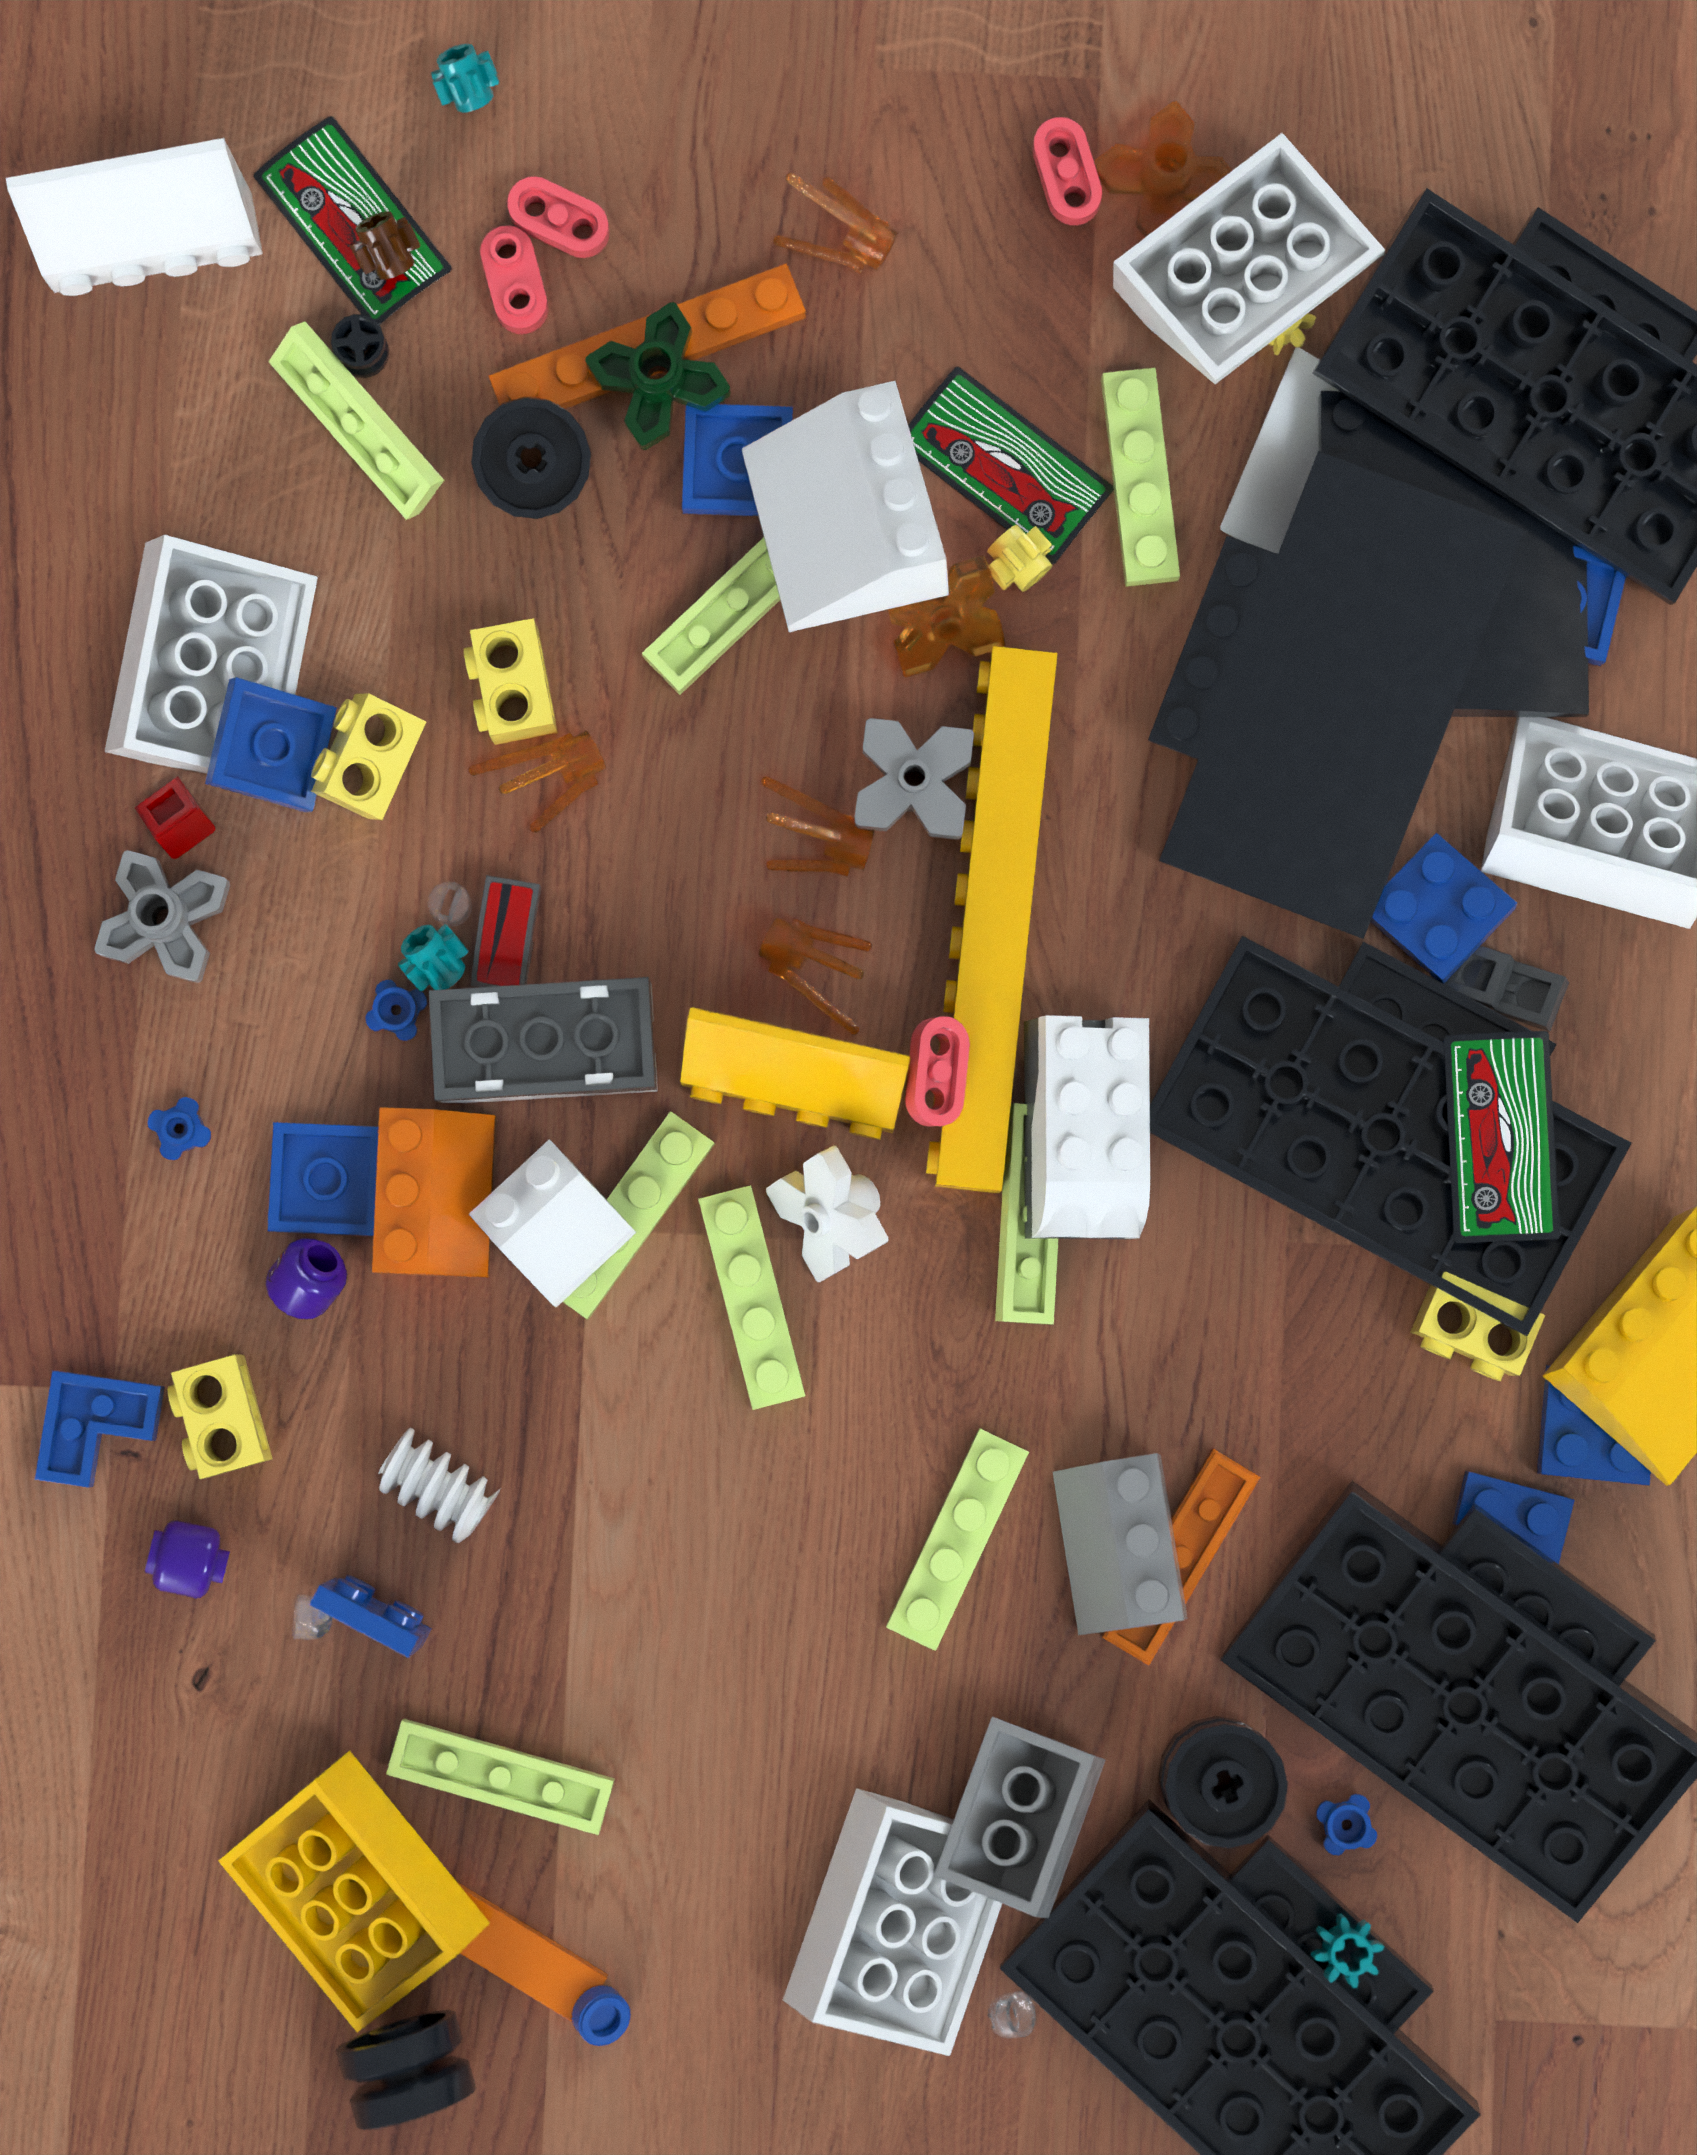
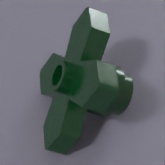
[585,302,731,450]

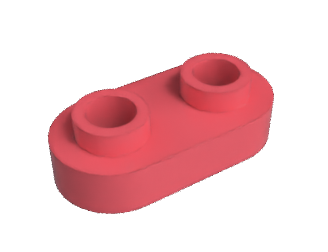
[1033,117,1102,226]
[507,177,610,258]
[480,226,548,334]
[905,1016,970,1127]

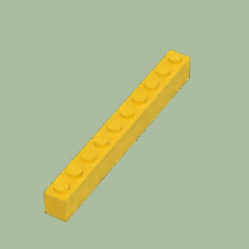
[926,646,1058,1193]

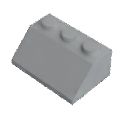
[1053,1453,1188,1635]
[934,1717,1106,1918]

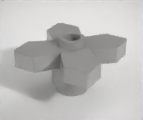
[855,718,974,840]
[94,850,230,983]

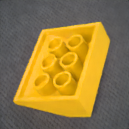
[680,1007,910,1140]
[1543,1206,1697,1486]
[218,1751,490,2032]

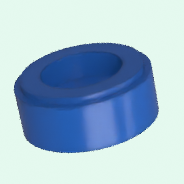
[572,1985,631,2046]

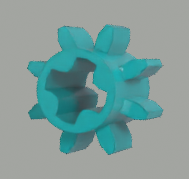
[431,44,500,112]
[398,924,469,992]
[1311,1914,1384,1988]

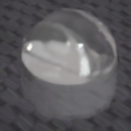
[428,882,472,926]
[292,1595,333,1640]
[987,1991,1036,2039]

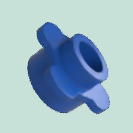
[365,980,427,1041]
[148,1097,211,1160]
[1316,1794,1377,1855]

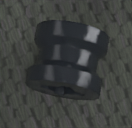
[331,314,389,378]

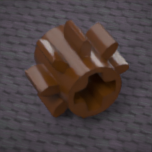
[350,211,421,280]

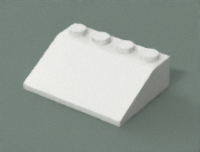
[1113,133,1385,384]
[6,138,263,296]
[742,381,949,632]
[105,535,318,773]
[1481,717,1697,929]
[783,1788,1002,2056]

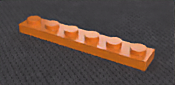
[489,263,806,409]

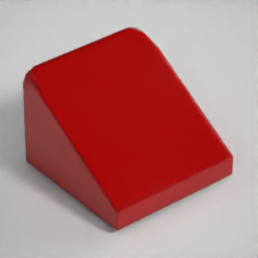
[135,776,216,859]

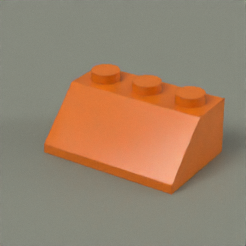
[372,1107,496,1278]

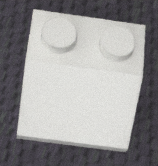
[469,1139,637,1307]

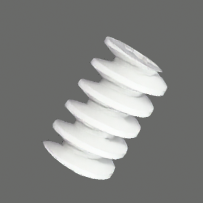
[378,1427,500,1543]

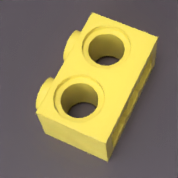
[463,618,558,745]
[311,693,426,820]
[1410,1271,1545,1381]
[167,1354,272,1479]

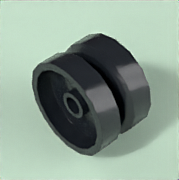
[471,397,591,519]
[1158,1716,1288,1848]
[336,2010,476,2130]

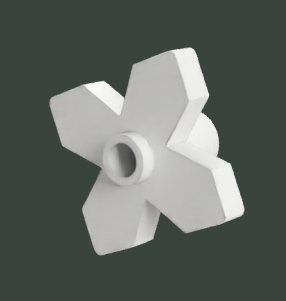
[766,1146,888,1282]

